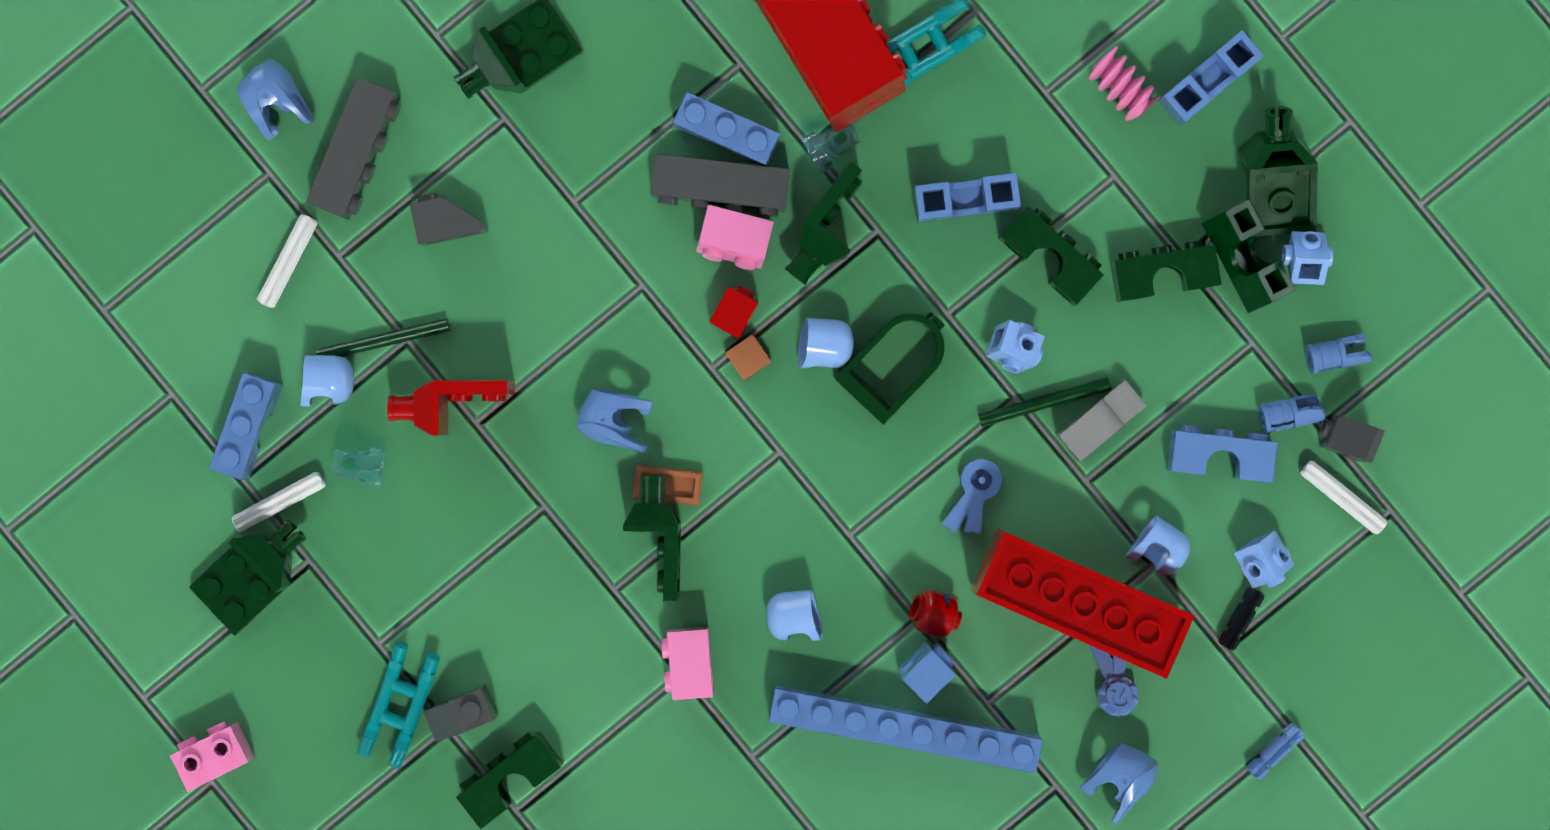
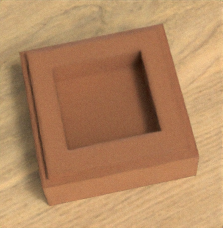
[725,334,771,381]

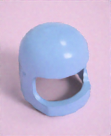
[797,318,854,369]
[300,355,354,407]
[1126,516,1191,576]
[766,589,823,641]

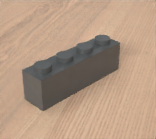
[306,77,401,220]
[651,154,790,217]

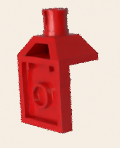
[387,381,515,436]

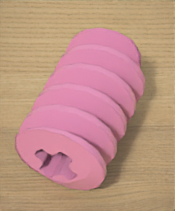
[1088,45,1162,122]

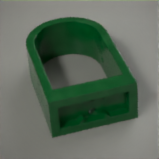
[834,312,945,425]

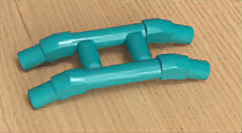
[887,0,986,86]
[356,641,440,769]

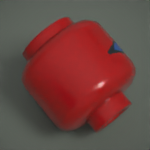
[909,590,962,638]

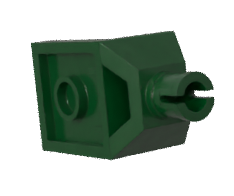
[453,0,583,99]
[1239,106,1318,237]
[785,162,863,285]
[623,476,681,601]
[189,520,306,636]

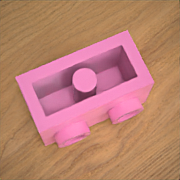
[696,205,774,270]
[661,627,714,700]
[170,721,255,792]

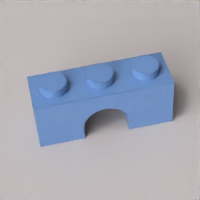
[1158,30,1264,127]
[673,92,780,166]
[913,173,1021,223]
[209,373,283,480]
[1167,425,1278,483]
[898,641,956,704]

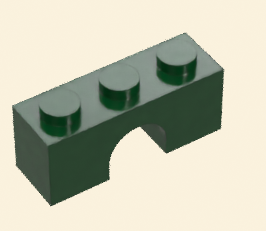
[1202,199,1295,313]
[999,207,1104,306]
[1110,240,1222,302]
[456,731,564,829]

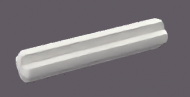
[257,214,317,308]
[1300,461,1387,534]
[231,472,326,532]

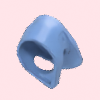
[237,58,315,141]
[575,388,653,453]
[1079,742,1158,825]

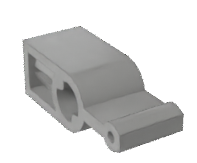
[1056,380,1147,462]

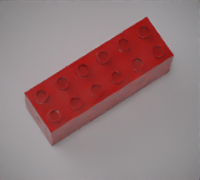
[755,0,907,133]
[971,528,1195,679]

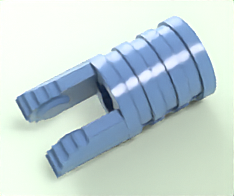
[1305,333,1373,374]
[1258,394,1326,434]

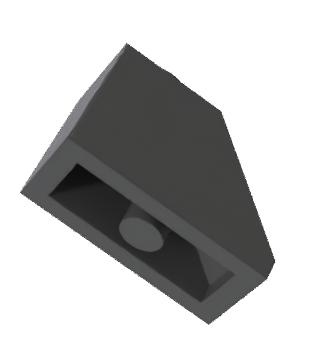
[410,193,488,246]
[1319,415,1385,463]
[423,685,498,742]

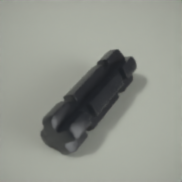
[1218,587,1264,651]

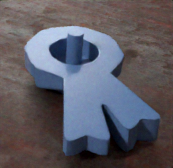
[941,459,1003,534]
[1089,645,1138,717]

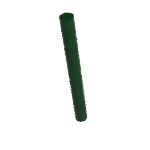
[316,318,450,357]
[978,377,1111,427]

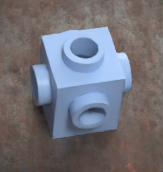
[1282,231,1333,285]
[985,320,1045,373]
[1234,530,1295,588]

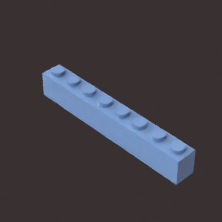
[769,685,1043,773]

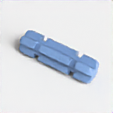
[1247,723,1305,780]

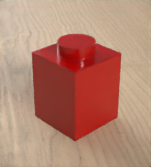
[709,285,759,339]

